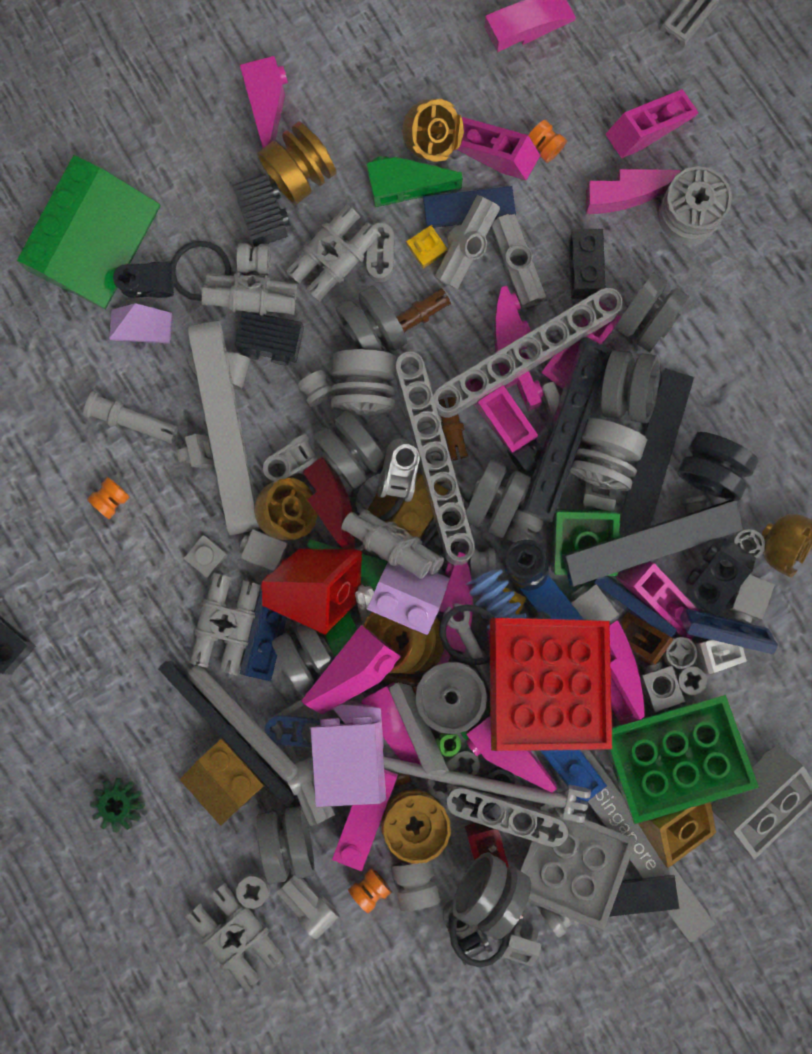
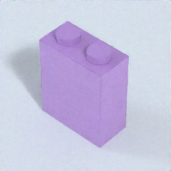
[367,563,450,635]
[311,716,386,807]

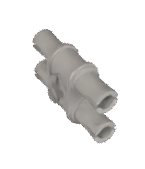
[286,204,381,302]
[202,272,298,316]
[342,510,444,579]
[189,573,261,676]
[185,883,286,992]

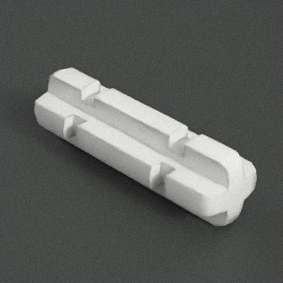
[355,585,374,626]

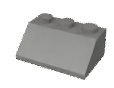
[712,744,812,860]

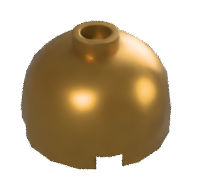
[402,98,464,162]
[254,478,318,540]
[762,514,812,578]

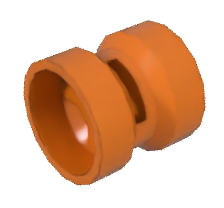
[528,119,567,163]
[87,476,130,520]
[348,868,392,914]

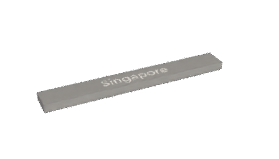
[580,750,715,943]

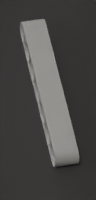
[434,288,622,418]
[188,320,261,536]
[395,351,475,565]

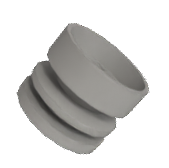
[658,166,732,245]
[331,349,397,416]
[570,418,647,491]

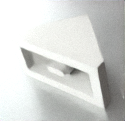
[694,639,747,674]

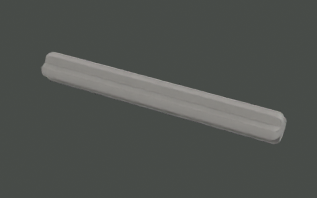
[188,665,299,781]

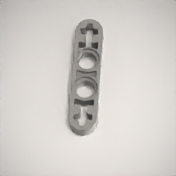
[447,786,568,847]

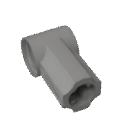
[287,756,335,826]
[277,875,340,939]

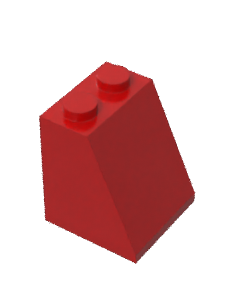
[261,549,362,634]

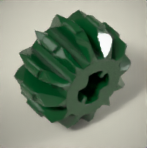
[90,778,145,833]

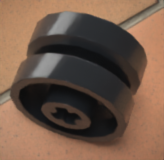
[677,432,759,501]

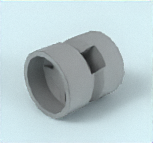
[391,860,440,911]

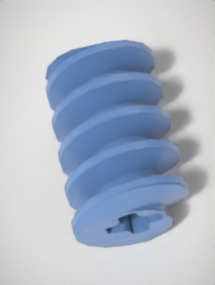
[465,569,527,630]

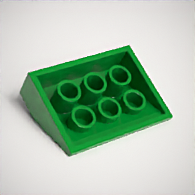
[17,155,161,310]
[606,695,759,825]

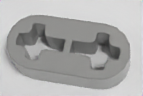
[366,223,395,282]
[427,750,480,799]

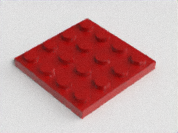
[490,618,612,751]

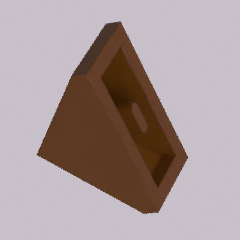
[620,612,674,665]

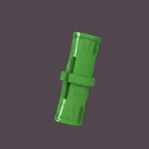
[436,733,461,756]

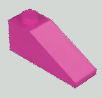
[240,56,288,148]
[605,89,699,158]
[457,117,541,181]
[615,561,700,640]
[301,625,401,715]
[466,712,557,793]
[332,769,398,871]

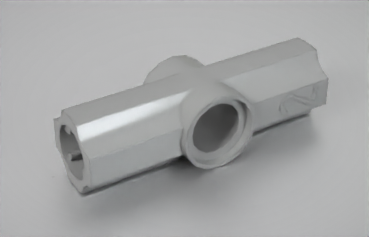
[434,195,500,290]
[491,214,546,308]

